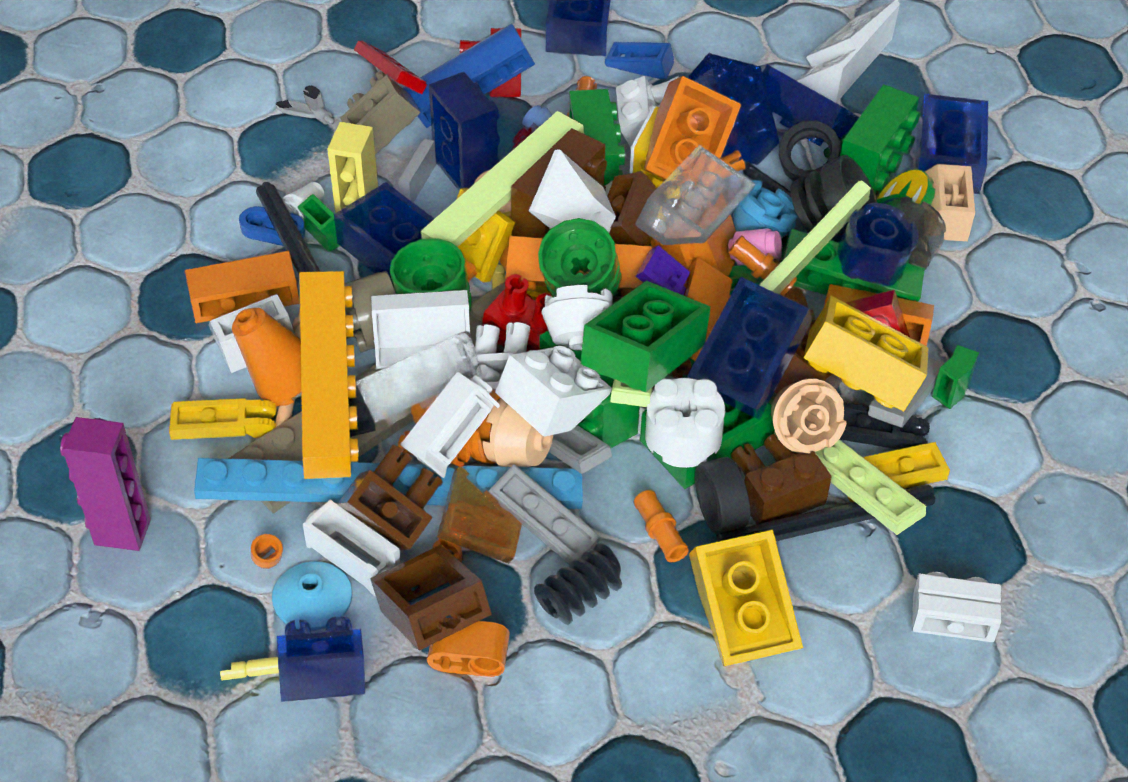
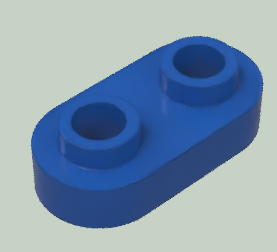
[239,206,305,246]

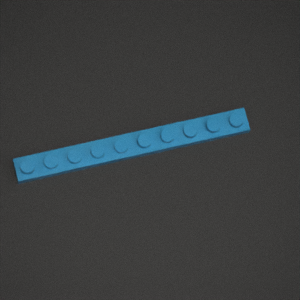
[194,458,583,509]

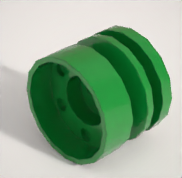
[538,218,622,299]
[390,238,472,314]

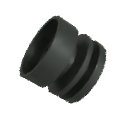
[790,155,878,240]

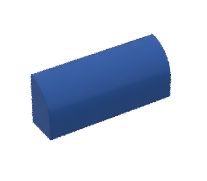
[403,23,535,128]

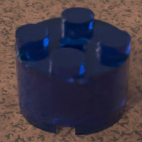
[838,203,919,286]

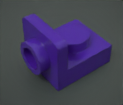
[636,245,690,295]

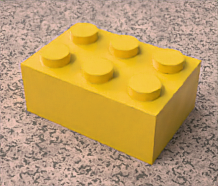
[804,296,928,412]

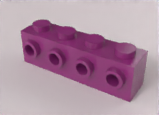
[60,417,151,551]

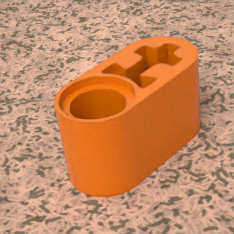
[427,618,510,677]

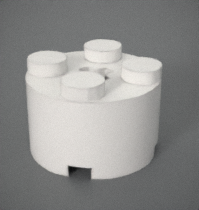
[645,378,725,467]

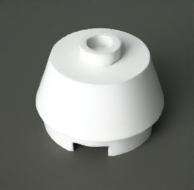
[542,285,613,350]

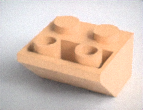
[900,164,975,242]

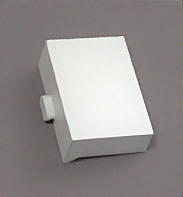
[371,290,471,371]

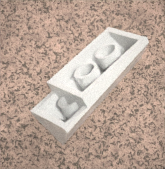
[796,0,900,104]

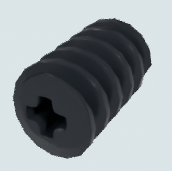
[534,543,622,625]

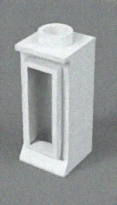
[400,372,500,478]
[303,500,401,597]

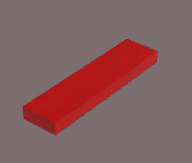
[354,40,427,94]

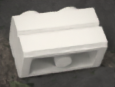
[912,572,1001,642]

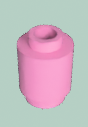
[729,228,782,266]

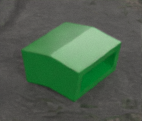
[297,194,346,252]
[932,345,979,409]

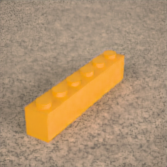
[299,271,358,479]

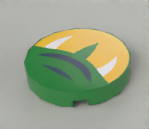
[876,169,935,230]

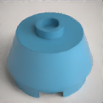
[732,180,798,238]

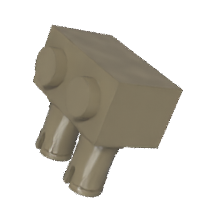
[340,71,421,154]

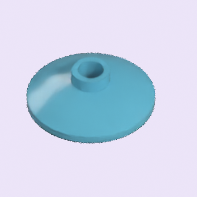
[272,561,352,631]

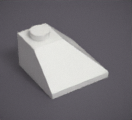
[529,150,616,233]

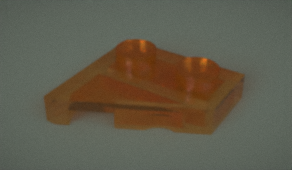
[437,467,522,564]

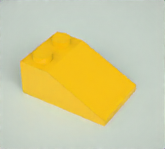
[689,530,803,667]

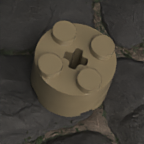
[344,271,396,353]

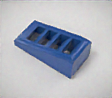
[604,42,674,79]

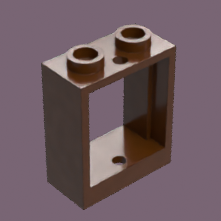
[370,545,492,651]

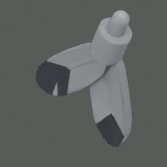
[276,85,334,124]

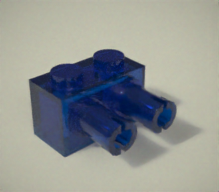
[277,616,365,702]

